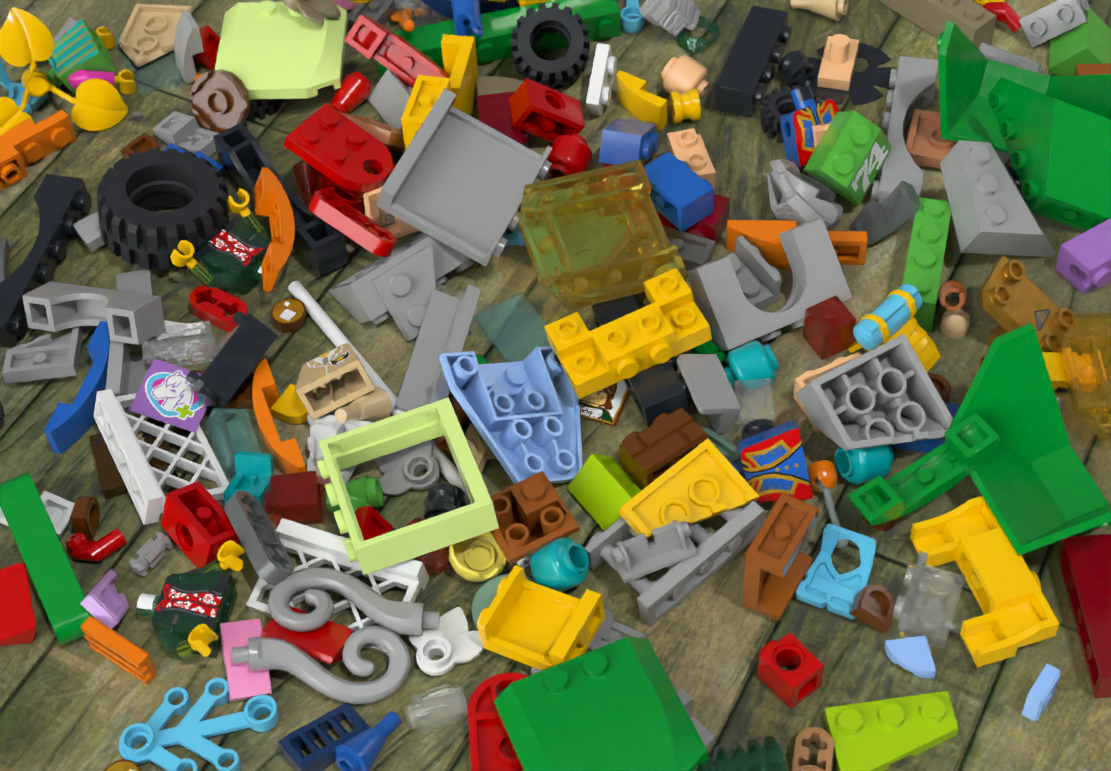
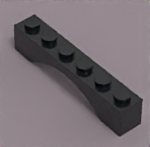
[213,123,349,277]
[0,174,91,348]

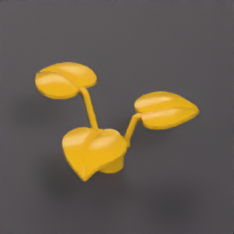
[0,7,128,136]

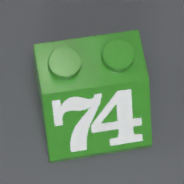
[804,110,892,206]

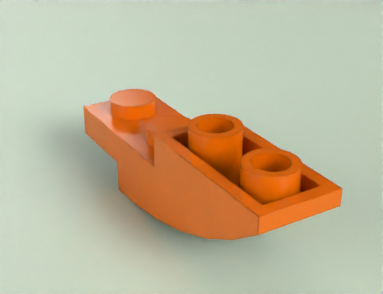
[0,110,77,191]
[726,220,867,272]

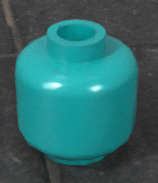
[723,340,780,394]
[834,445,894,485]
[530,537,589,593]

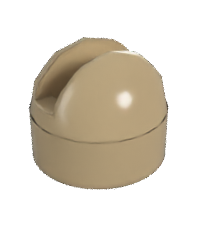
[940,308,970,339]

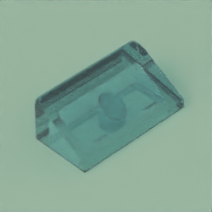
[205,408,262,479]

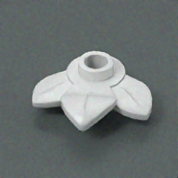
[408,607,484,676]

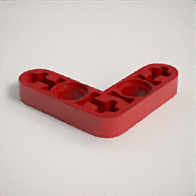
[309,185,397,257]

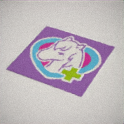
[129,358,208,433]

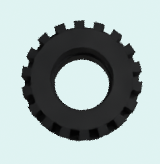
[511,2,590,89]

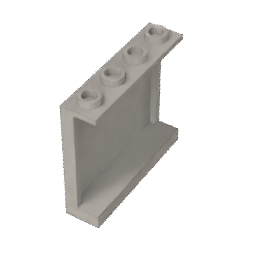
[376,88,552,267]

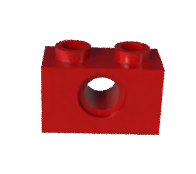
[509,78,585,142]
[161,481,240,576]

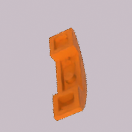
[253,167,295,292]
[252,358,311,490]

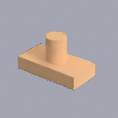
[817,34,859,91]

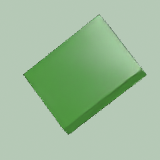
[1048,8,1111,76]

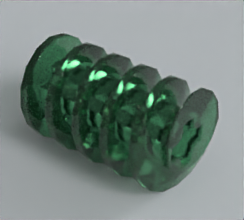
[696,735,788,771]

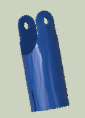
[451,0,484,37]

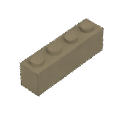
[878,0,997,49]

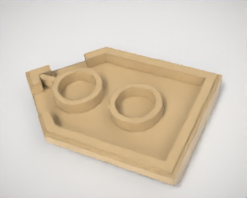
[118,4,193,67]

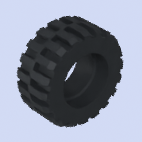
[96,148,229,271]

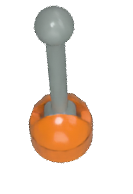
[807,460,849,549]

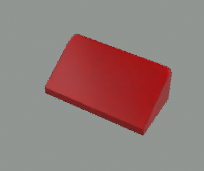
[0,563,36,646]
[260,606,354,664]

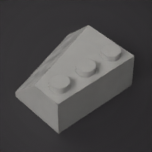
[940,140,1056,257]
[796,334,953,451]

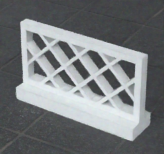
[93,389,229,525]
[246,518,429,656]

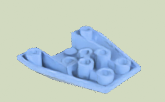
[439,346,583,484]

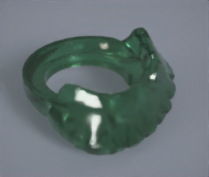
[674,16,720,53]

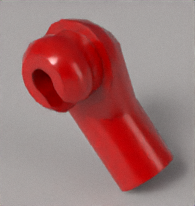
[982,2,1022,33]
[66,528,127,562]

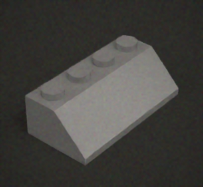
[329,232,475,325]

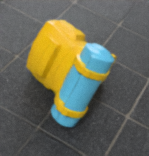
[848,284,941,372]

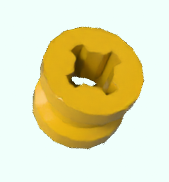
[669,89,701,124]

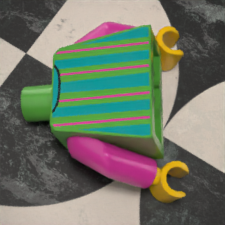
[45,19,136,95]

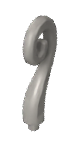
[268,568,440,635]
[232,626,411,704]

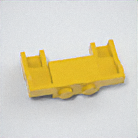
[544,268,712,399]
[910,496,1060,668]

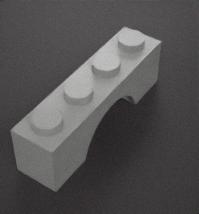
[22,281,166,345]

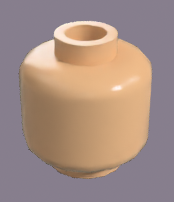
[661,55,710,99]

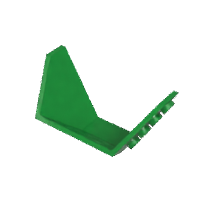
[937,21,1111,154]
[987,77,1111,232]
[948,323,1111,556]

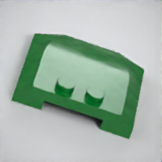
[494,637,709,771]

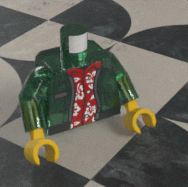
[171,189,272,295]
[137,540,245,660]

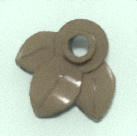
[283,0,341,27]

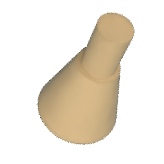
[790,0,849,21]
[335,386,392,423]

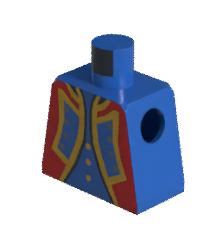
[780,85,840,167]
[730,420,813,502]

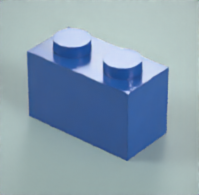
[599,118,660,169]
[637,152,714,232]

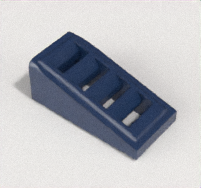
[277,703,370,771]

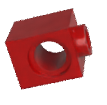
[758,632,824,709]

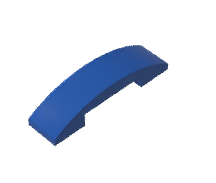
[44,321,110,454]

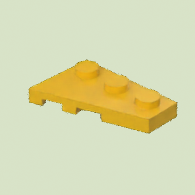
[618,438,760,541]

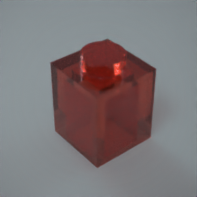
[803,295,856,360]
[264,471,323,527]

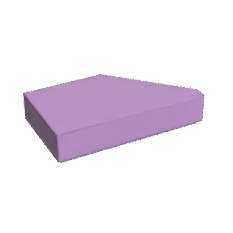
[80,569,129,629]

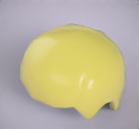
[449,532,507,582]

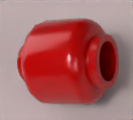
[547,134,593,184]

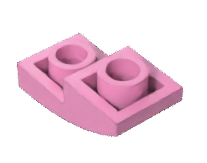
[219,619,272,702]

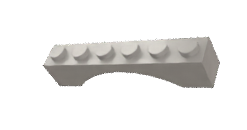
[871,56,938,219]

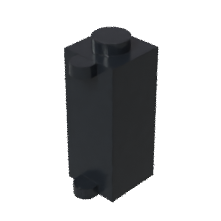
[186,311,278,410]

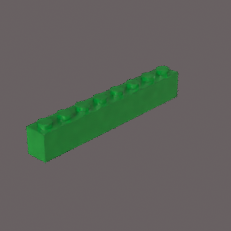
[375,0,621,79]

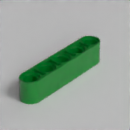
[0,472,93,646]

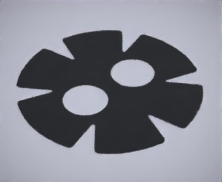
[808,43,896,105]

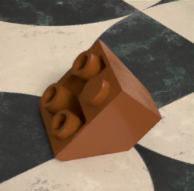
[490,471,580,565]

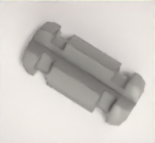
[128,531,173,577]

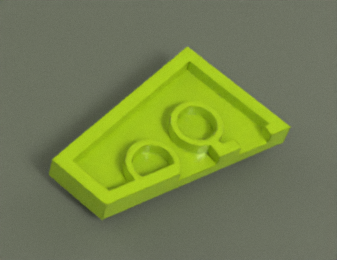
[824,691,959,771]

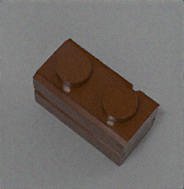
[619,407,708,489]

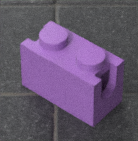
[1055,218,1111,294]

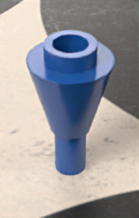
[336,711,402,771]

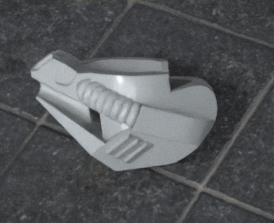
[767,159,843,231]

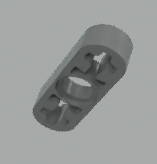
[224,490,294,586]

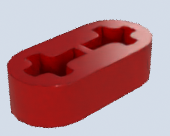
[189,285,249,333]

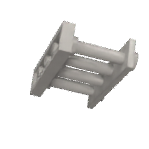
[584,500,765,627]

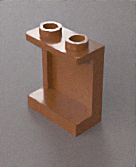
[743,493,819,621]

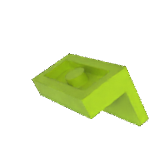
[568,453,643,531]

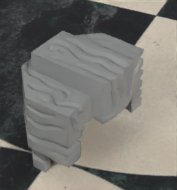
[639,0,701,37]

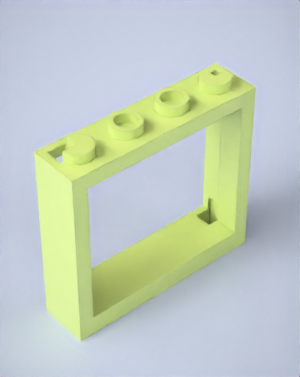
[317,397,499,575]

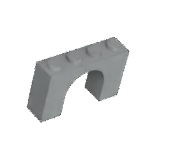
[685,218,852,352]

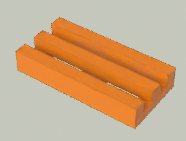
[80,617,157,685]

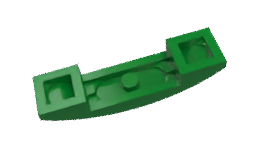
[848,413,1001,526]

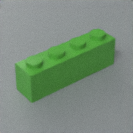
[903,197,951,332]

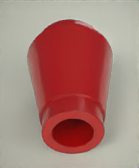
[330,72,372,114]

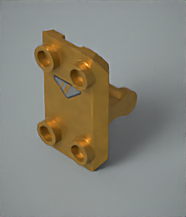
[979,255,1078,353]

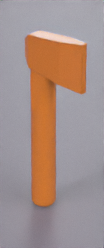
[390,6,427,32]

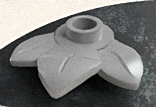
[375,440,440,496]

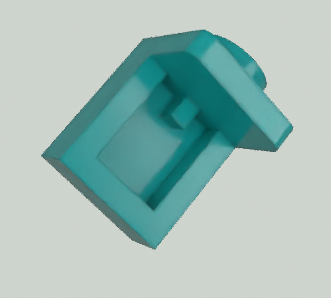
[224,451,275,507]

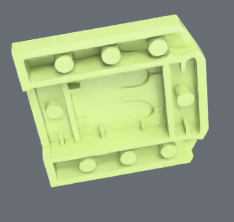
[215,1,348,99]

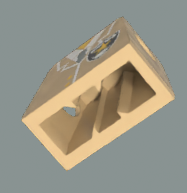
[295,343,375,420]

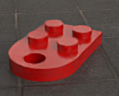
[283,103,393,192]
[468,672,528,771]

